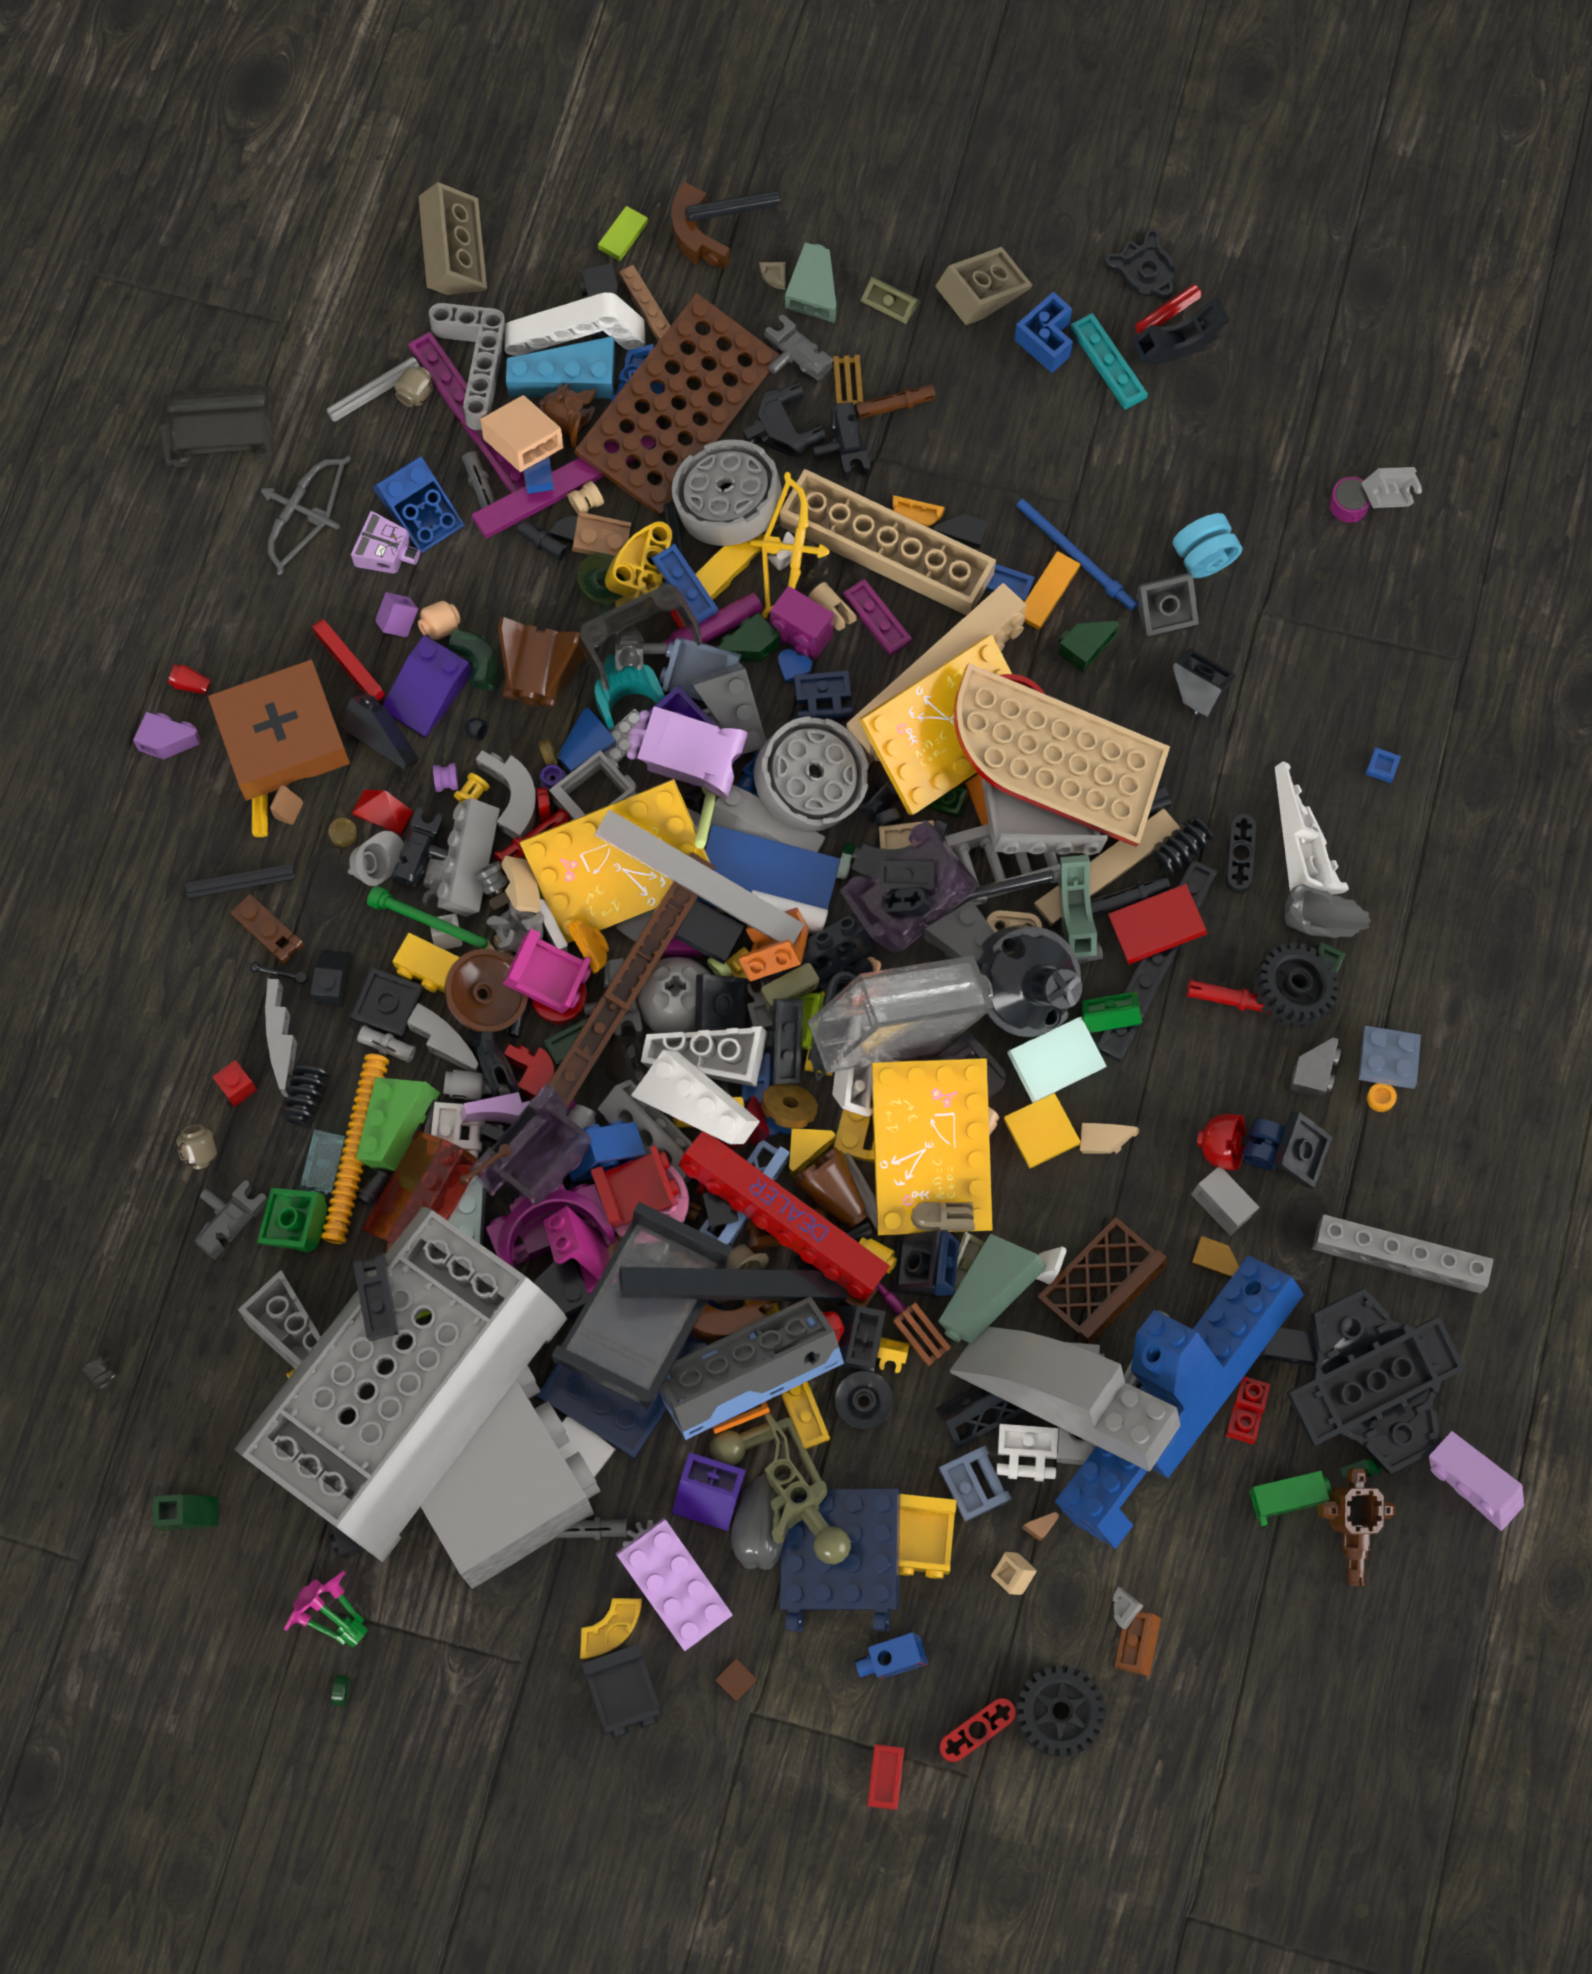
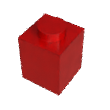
[213,1060,257,1107]

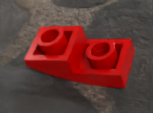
[1226,1376,1270,1445]

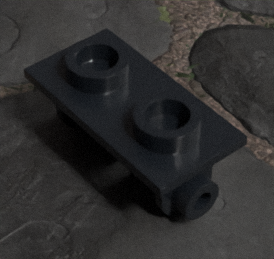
[857,771,899,823]

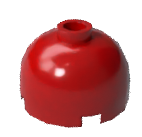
[1197,1113,1246,1171]

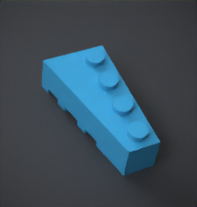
[506,336,615,399]

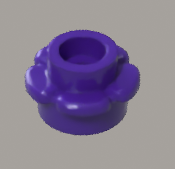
[539,765,566,791]

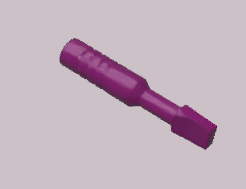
[876,1282,914,1324]

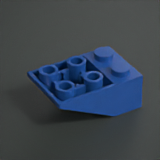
[372,457,465,554]

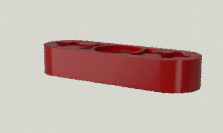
[939,1698,1016,1762]

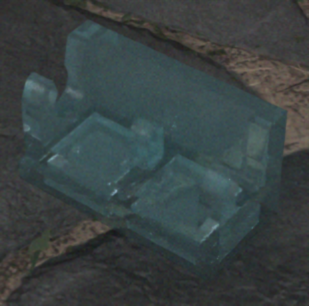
[299,1129,345,1195]

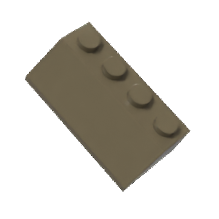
[418,182,487,295]

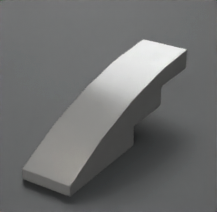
[265,979,297,1097]

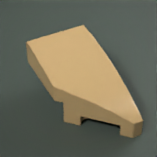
[1080,1123,1139,1154]

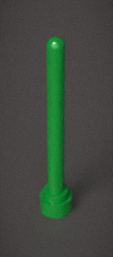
[367,886,488,949]

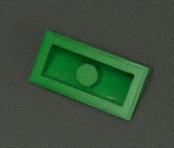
[1082,991,1142,1033]

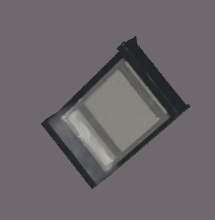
[552,1202,733,1410]

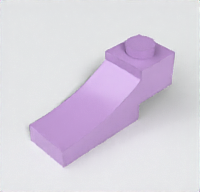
[460,1092,555,1134]

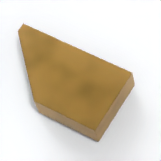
[1191,1236,1239,1279]

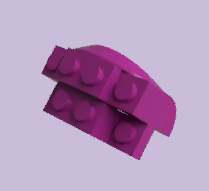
[486,1184,617,1268]

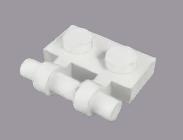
[428,1102,485,1164]
[996,1424,1058,1481]

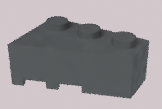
[688,663,766,755]
[924,900,1006,973]

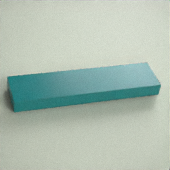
[1070,313,1148,410]

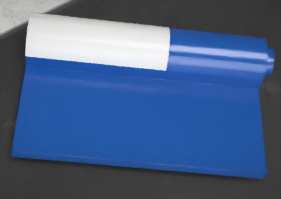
[696,825,841,935]

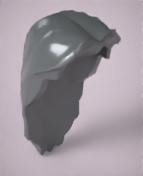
[1284,884,1371,938]
[731,1473,784,1570]

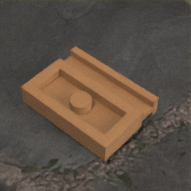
[572,512,631,560]

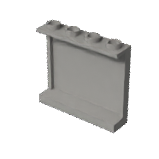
[981,777,1108,855]

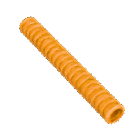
[321,1054,389,1244]

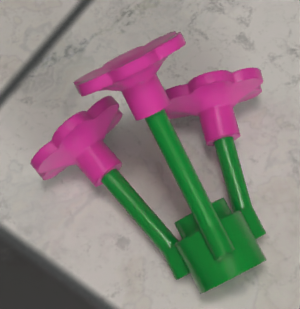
[284,1570,367,1648]

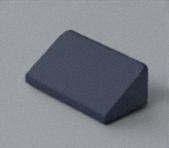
[935,1230,959,1296]

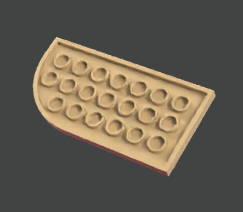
[954,663,1170,847]

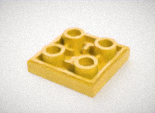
[1003,1093,1081,1169]

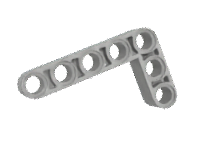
[429,303,505,430]

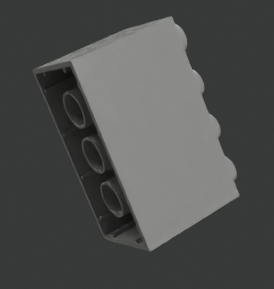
[360,1314,600,1589]

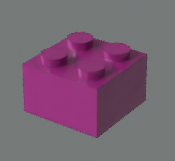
[770,586,834,660]

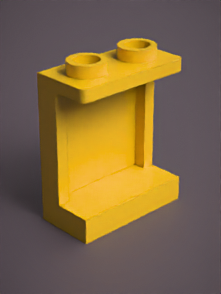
[899,1494,957,1579]

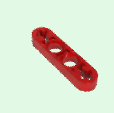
[311,619,385,701]

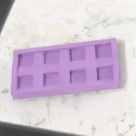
[615,1518,732,1651]

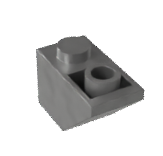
[1289,1038,1341,1099]

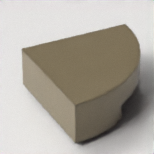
[759,262,785,290]

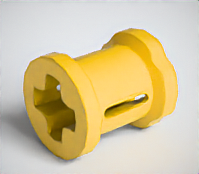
[454,773,490,803]

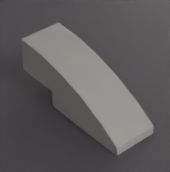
[407,1003,481,1073]

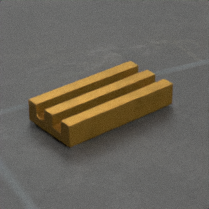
[833,355,863,407]

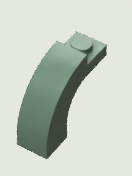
[1058,855,1097,957]

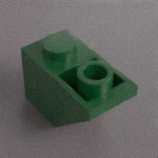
[718,613,780,663]
[153,1494,219,1531]

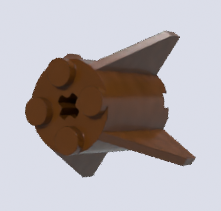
[498,617,586,708]

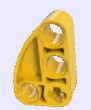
[605,522,672,602]

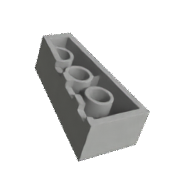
[238,1270,321,1369]

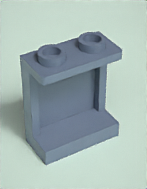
[659,636,741,701]

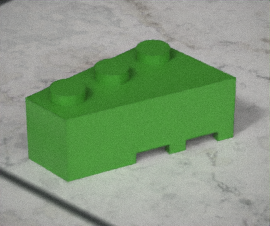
[356,1077,440,1171]

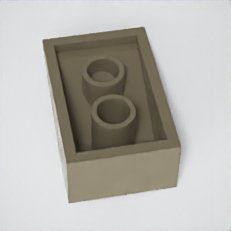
[935,247,1032,325]

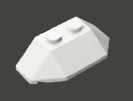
[832,1008,898,1117]

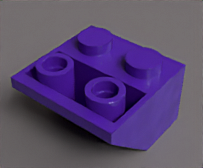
[672,1452,746,1531]

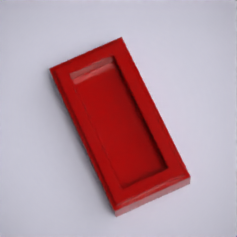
[867,1744,904,1810]

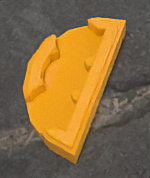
[892,495,945,527]
[566,921,609,974]

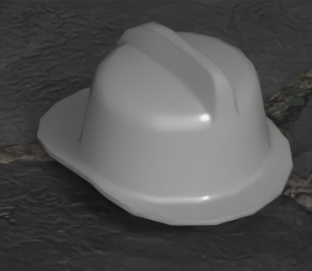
[347,831,404,886]

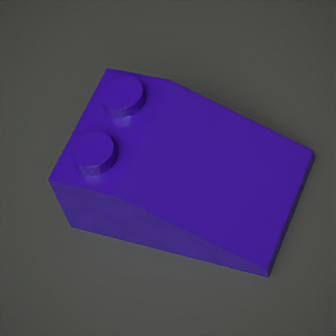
[383,635,472,738]

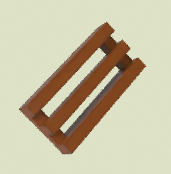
[892,1302,951,1366]

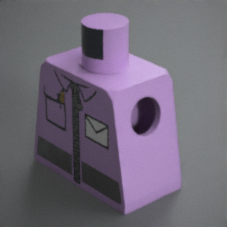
[351,511,420,574]

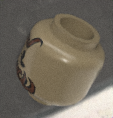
[394,367,434,407]
[176,1125,217,1169]

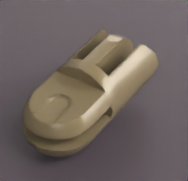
[911,1202,975,1231]

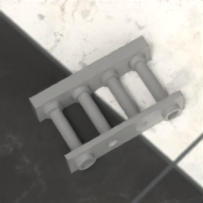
[944,824,1060,906]

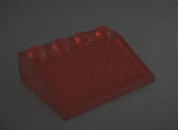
[361,1130,482,1245]

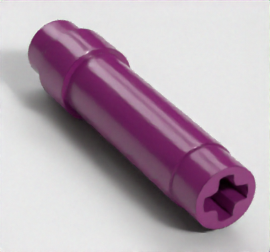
[661,593,763,661]

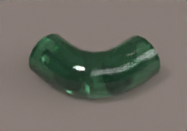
[449,627,499,691]

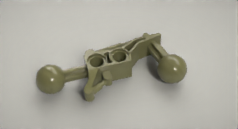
[709,1413,851,1565]

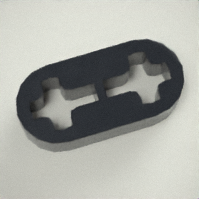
[881,888,932,918]

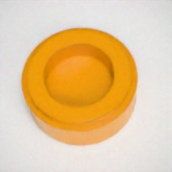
[1367,1083,1397,1112]

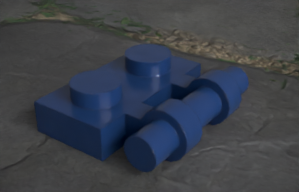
[794,671,853,721]

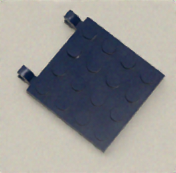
[780,1489,900,1632]

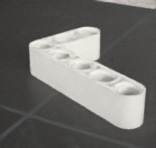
[504,293,645,356]

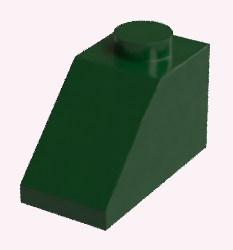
[1058,621,1119,673]

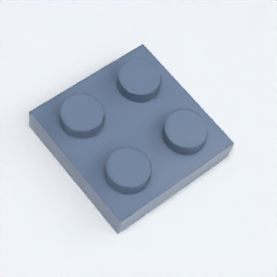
[1358,1026,1421,1089]

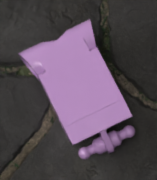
[627,706,748,799]

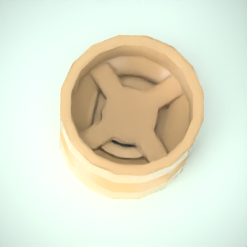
[567,481,604,514]

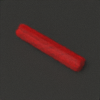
[1135,285,1202,334]

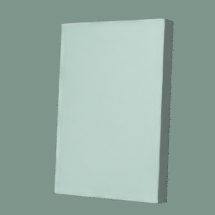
[1007,1017,1107,1103]

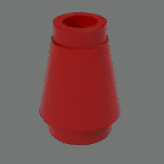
[168,664,211,695]

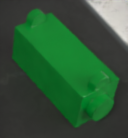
[1249,1471,1332,1527]

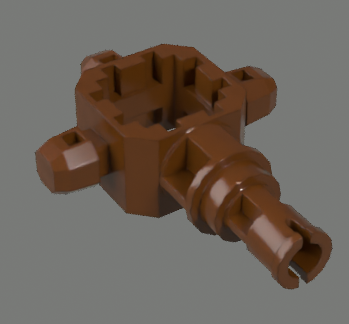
[1317,1468,1395,1586]

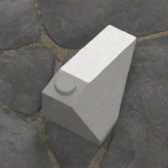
[706,785,825,853]

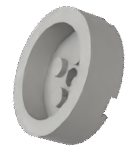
[672,440,783,546]
[754,716,869,832]

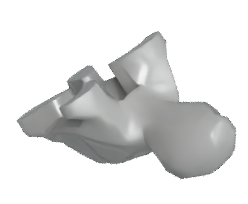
[486,902,544,953]

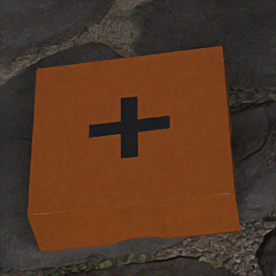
[208,659,350,801]

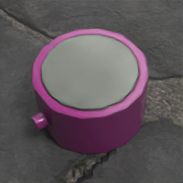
[1329,476,1371,523]

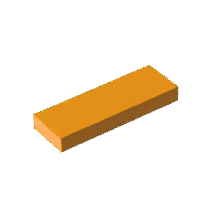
[1024,551,1080,631]

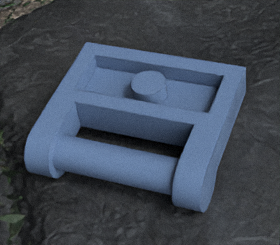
[939,1446,1012,1522]

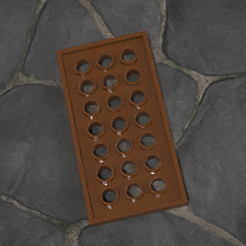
[574,293,779,517]

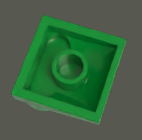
[257,1188,327,1253]

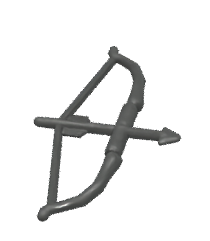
[261,456,351,576]

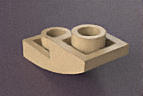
[501,856,540,913]

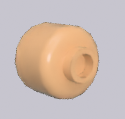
[418,601,460,640]

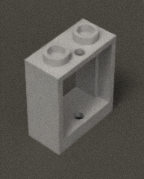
[549,750,637,820]

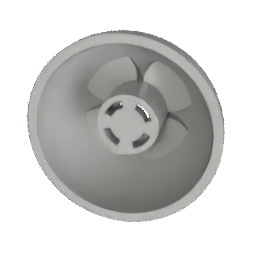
[636,956,711,1034]

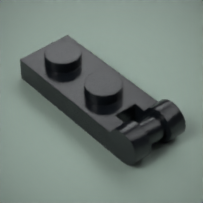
[353,1252,399,1341]

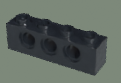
[762,912,874,985]

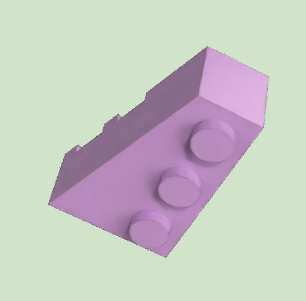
[1429,1431,1524,1531]

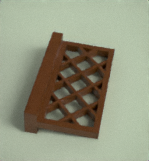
[1037,1217,1167,1344]

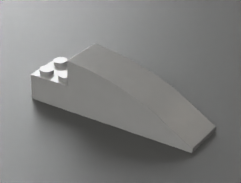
[950,1327,1181,1472]

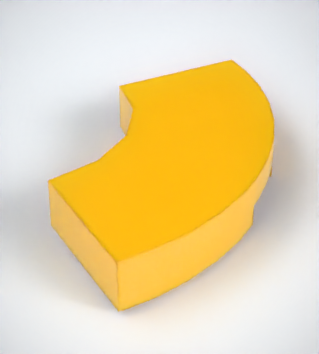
[580,1598,642,1659]

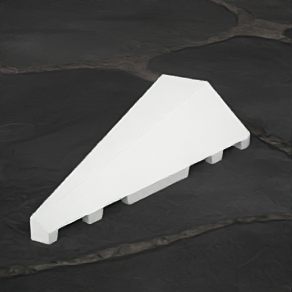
[1275,761,1349,895]

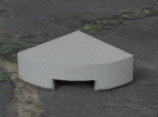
[1113,1586,1143,1630]

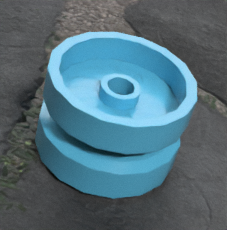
[1173,513,1243,578]

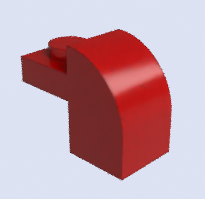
[504,1044,555,1099]

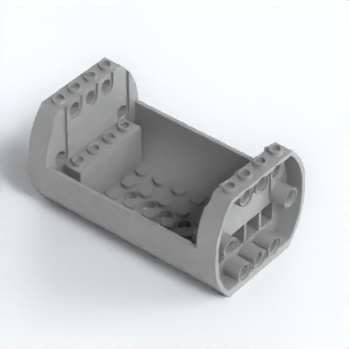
[234,1207,567,1562]

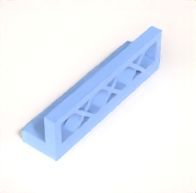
[699,1140,790,1246]

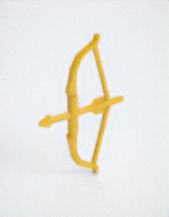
[750,472,829,619]

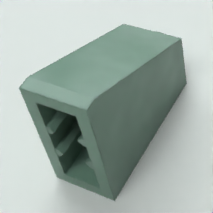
[785,242,836,323]

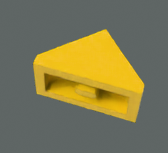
[789,1129,836,1178]

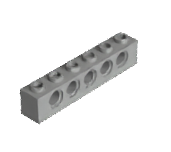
[1312,1215,1494,1294]

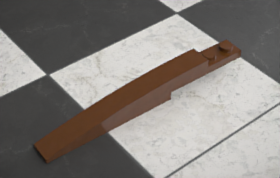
[546,852,716,1108]

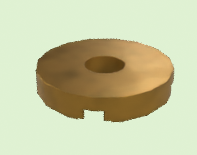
[761,1084,818,1129]

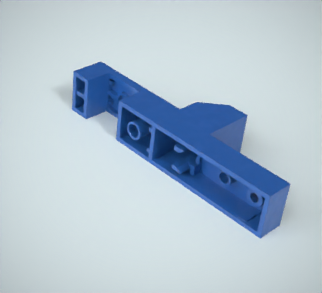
[1055,1255,1304,1549]

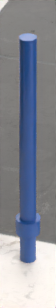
[1016,499,1138,611]

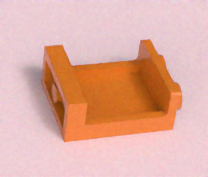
[739,907,809,981]

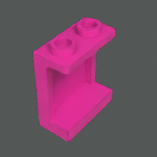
[502,929,591,1014]
[544,1206,617,1294]

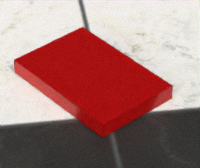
[1108,884,1207,964]

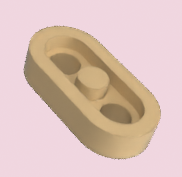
[987,910,1042,941]

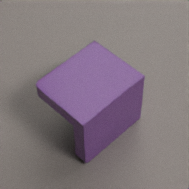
[375,592,418,637]

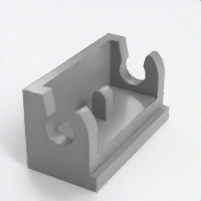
[1361,467,1422,508]
[1191,1167,1260,1236]

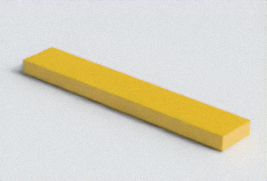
[744,1300,830,1450]

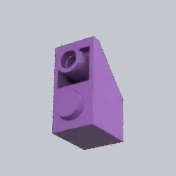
[133,712,202,759]

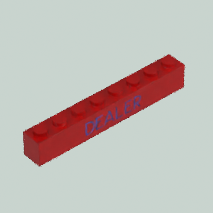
[678,1131,890,1302]

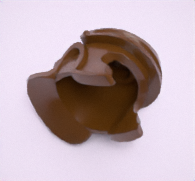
[539,383,596,448]

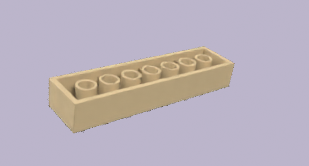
[780,469,996,616]
[847,583,1026,766]

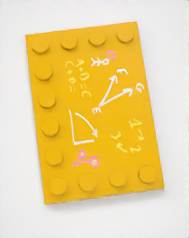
[858,635,1012,815]
[520,779,710,943]
[871,1058,992,1235]

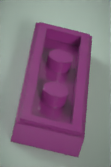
[843,579,912,657]

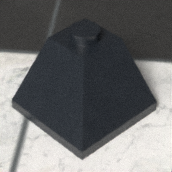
[1173,648,1236,717]

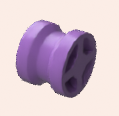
[433,763,459,792]

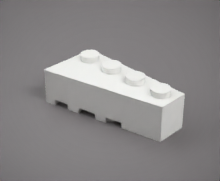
[631,1050,760,1144]

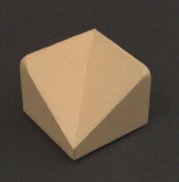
[991,1552,1037,1595]

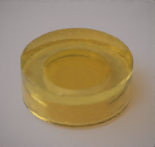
[539,738,558,766]
[328,818,357,847]

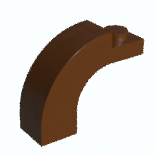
[671,181,730,269]
[674,1299,776,1343]

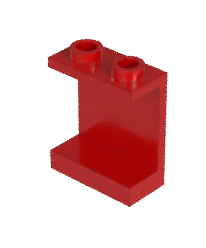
[591,1145,681,1229]

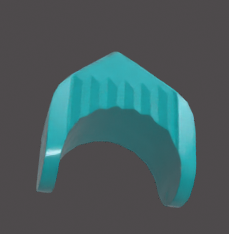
[595,654,665,731]

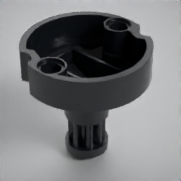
[969,925,1082,1037]

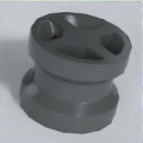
[475,861,510,894]

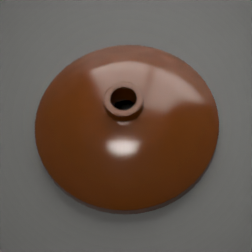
[444,949,528,1033]

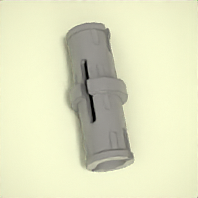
[357,1025,416,1063]

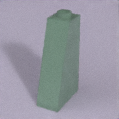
[939,1234,1046,1343]

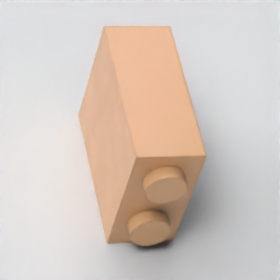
[480,395,563,472]

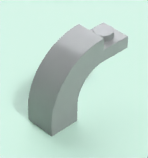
[476,750,538,839]

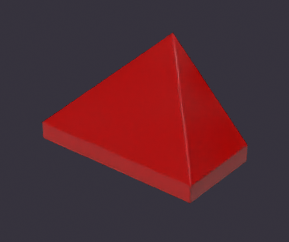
[352,790,414,836]

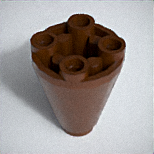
[793,1147,868,1229]

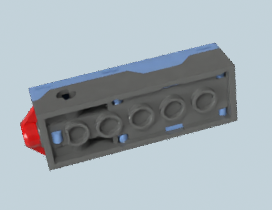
[659,1296,844,1440]

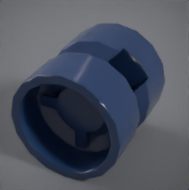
[1241,1119,1285,1171]

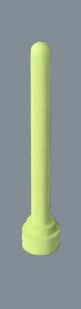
[695,786,718,849]

